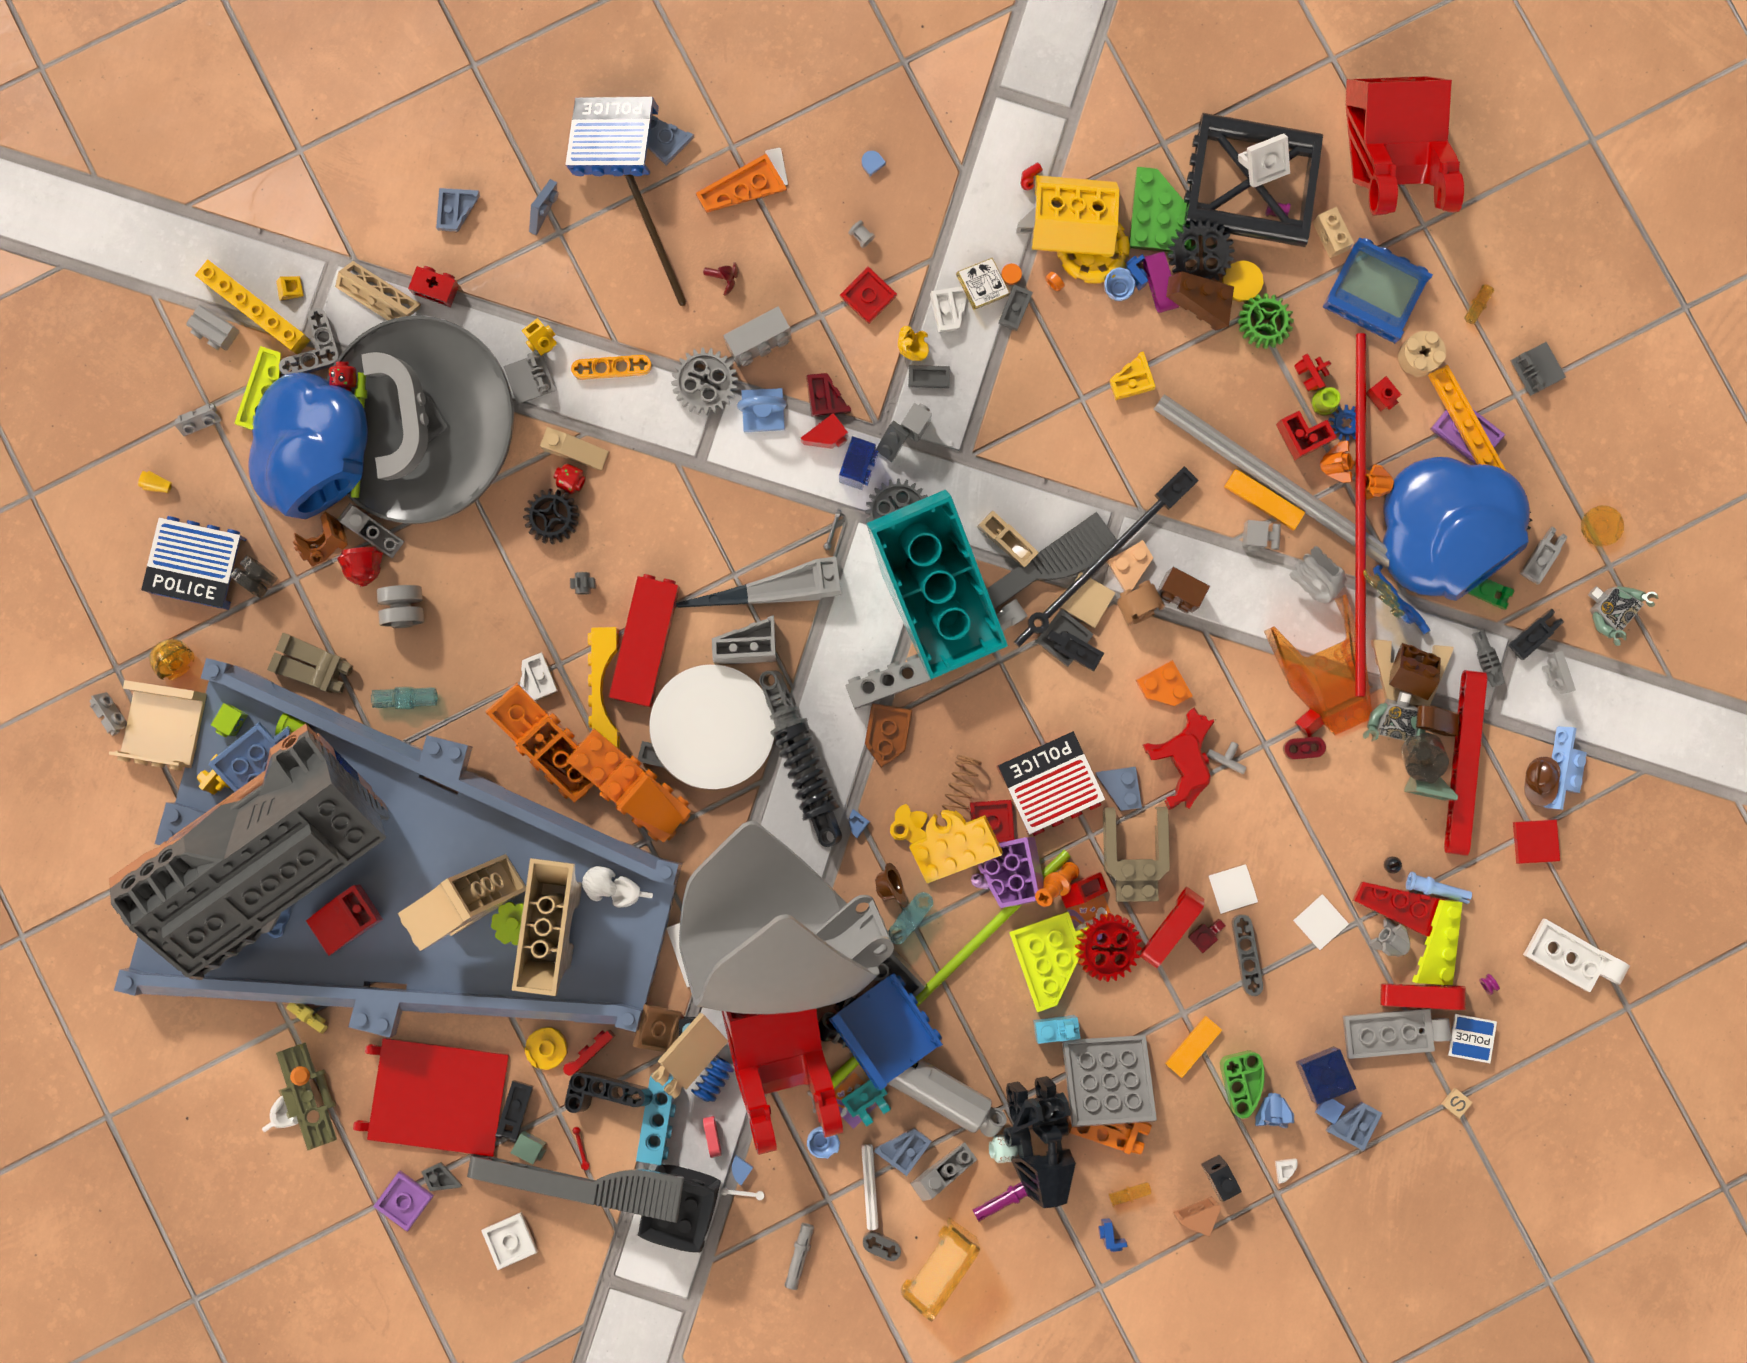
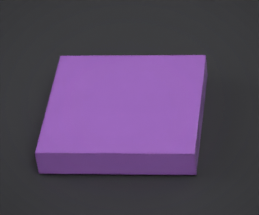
[373,1170,434,1231]

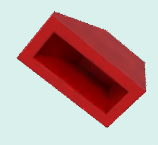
[801,413,849,449]
[1061,872,1108,909]

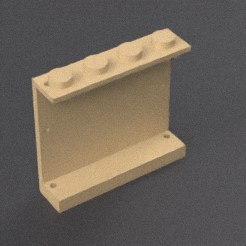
[109,680,207,771]

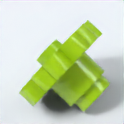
[491,902,524,945]

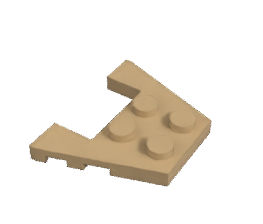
[1371,639,1454,706]

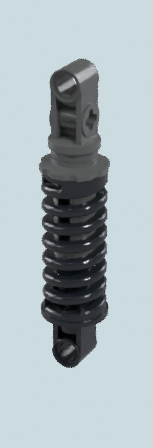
[759,670,842,847]

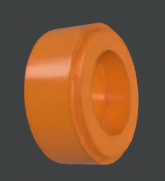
[1001,263,1022,285]
[1045,271,1065,291]

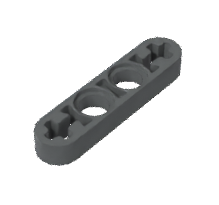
[1232,914,1263,996]

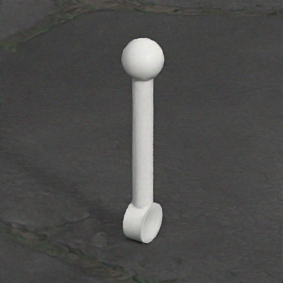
[720,1187,764,1200]

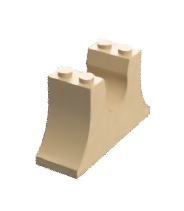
[398,854,526,951]
[512,858,582,996]

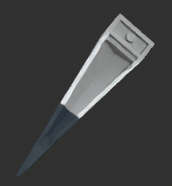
[676,557,841,608]

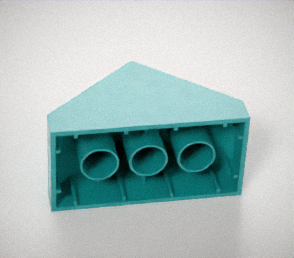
[866,489,1008,679]

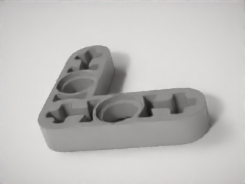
[279,308,340,375]

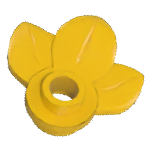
[890,804,927,843]

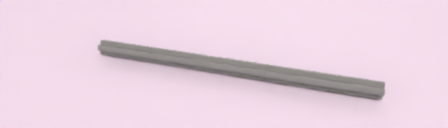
[1154,394,1389,569]

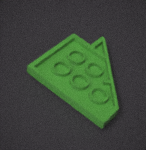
[1129,167,1202,252]

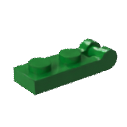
[1467,579,1514,610]

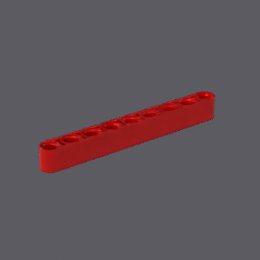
[1444,670,1487,856]

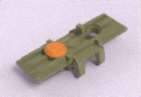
[276,1042,337,1151]

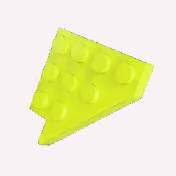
[1009,911,1088,1012]

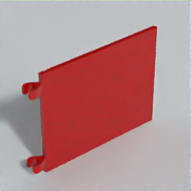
[353,1038,509,1157]

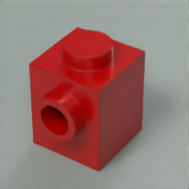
[1366,376,1402,412]

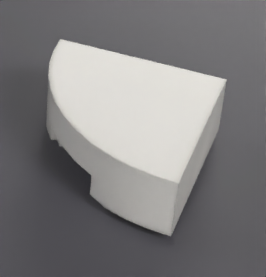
[1275,1158,1297,1184]

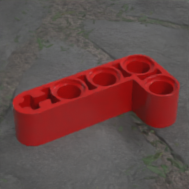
[1139,887,1205,968]
[1380,983,1466,1010]

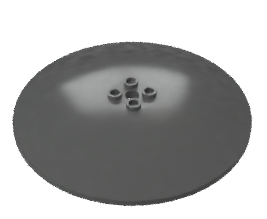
[326,315,514,524]

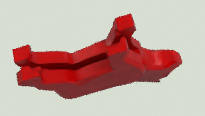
[1142,707,1214,810]

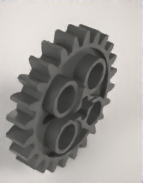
[865,478,928,522]

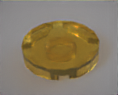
[1581,505,1624,547]

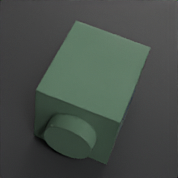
[511,1131,546,1165]

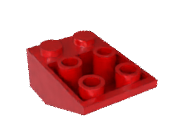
[306,884,383,956]

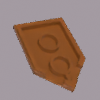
[865,703,913,768]

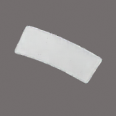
[765,148,788,185]

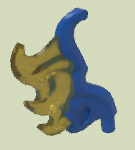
[1363,564,1431,635]

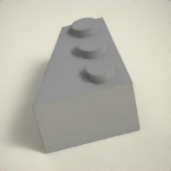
[712,615,777,665]

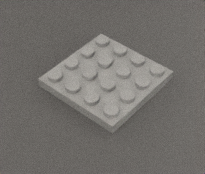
[1062,1035,1157,1127]

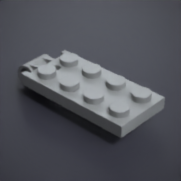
[1343,1008,1451,1059]

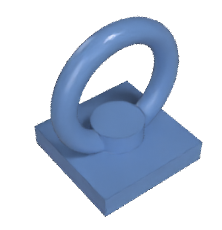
[737,388,787,432]

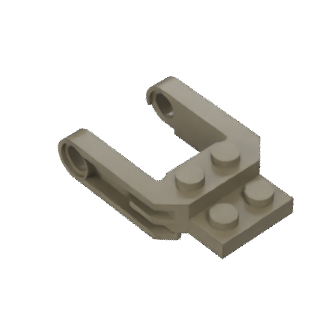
[1103,807,1170,902]

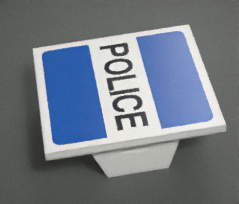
[1448,1014,1497,1063]

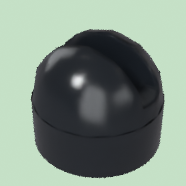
[1384,856,1402,873]

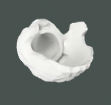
[582,866,617,901]

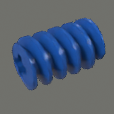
[691,1055,734,1102]

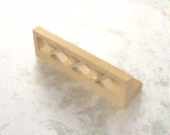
[335,261,421,320]

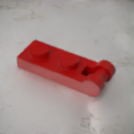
[563,1030,616,1076]

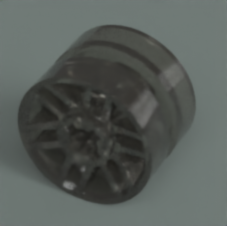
[230,555,278,598]

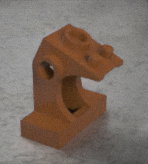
[293,511,348,567]

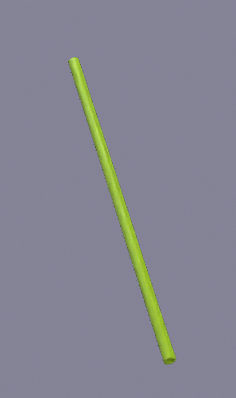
[831,850,1071,1088]

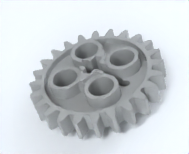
[671,348,738,415]

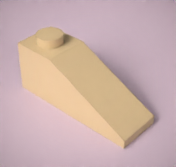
[540,427,609,471]

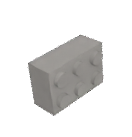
[723,306,791,367]

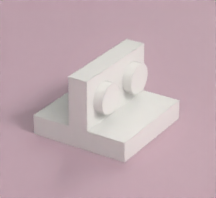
[1238,133,1290,188]

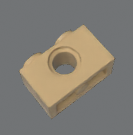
[1313,207,1354,258]

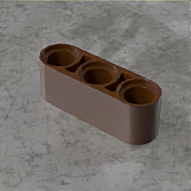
[1416,706,1460,737]

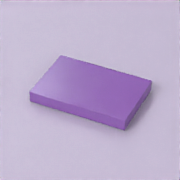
[1430,409,1505,465]

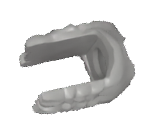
[1289,546,1347,604]

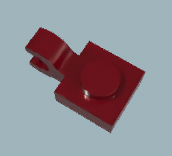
[1188,918,1226,953]

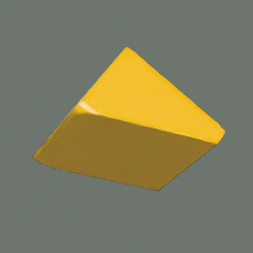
[276,276,304,300]

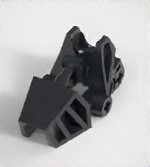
[1003,1076,1076,1208]

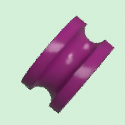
[1479,974,1500,995]

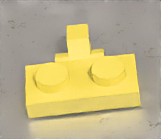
[286,1003,328,1034]

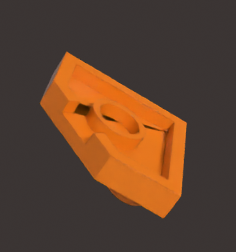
[1135,660,1193,707]

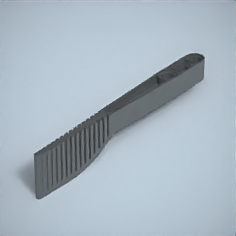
[987,512,1117,610]
[467,1154,684,1223]

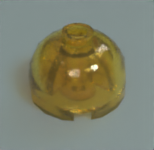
[149,638,195,680]

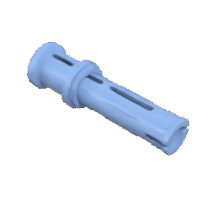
[1406,872,1472,904]

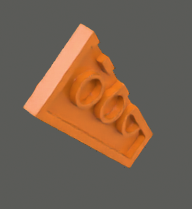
[696,154,787,213]

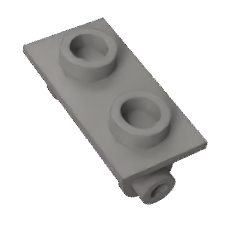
[174,403,222,436]
[89,692,127,736]

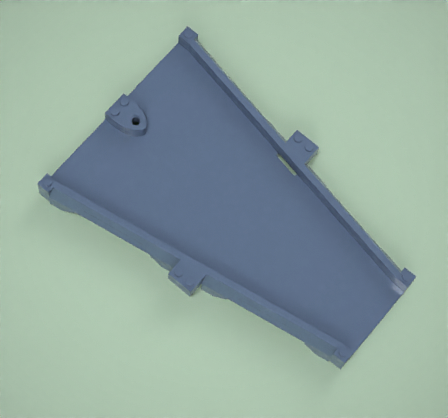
[114,658,682,1038]

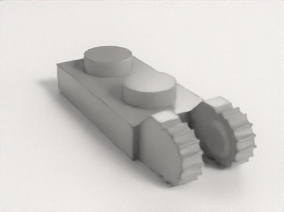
[1520,527,1567,585]

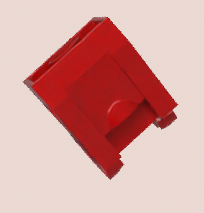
[1345,76,1464,216]
[721,1009,843,1155]

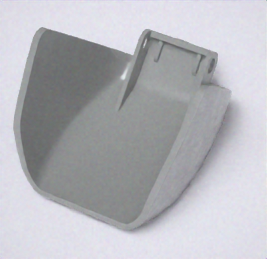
[679,821,894,1014]

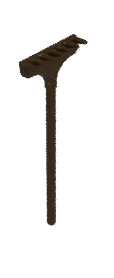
[623,139,686,306]

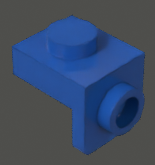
[1098,1218,1128,1252]

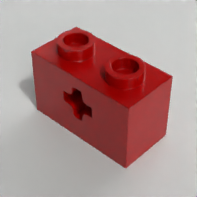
[408,266,459,308]

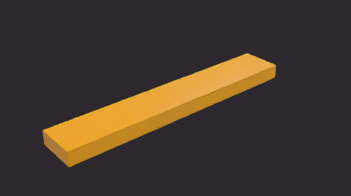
[1428,364,1506,471]

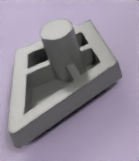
[421,1162,462,1191]

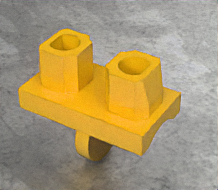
[197,754,231,795]

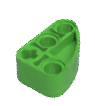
[1220,1050,1264,1119]

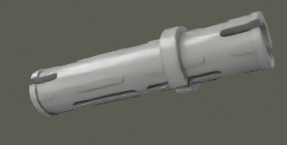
[784,1223,814,1290]

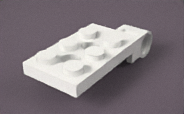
[1523,919,1630,992]

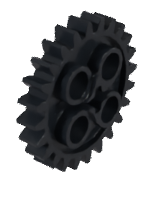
[1167,218,1235,281]

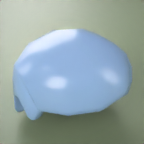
[1104,267,1135,301]
[807,1126,840,1159]

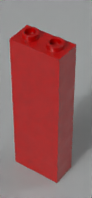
[609,574,680,708]

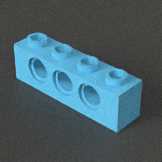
[636,1073,676,1165]

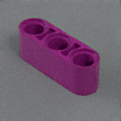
[1143,252,1179,313]

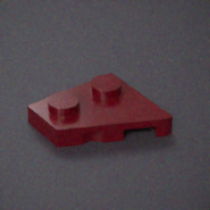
[806,373,851,417]

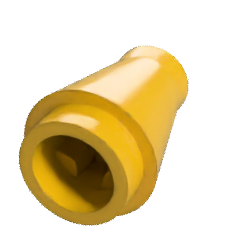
[138,471,172,494]

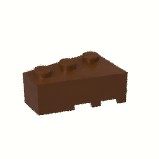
[1166,272,1234,331]

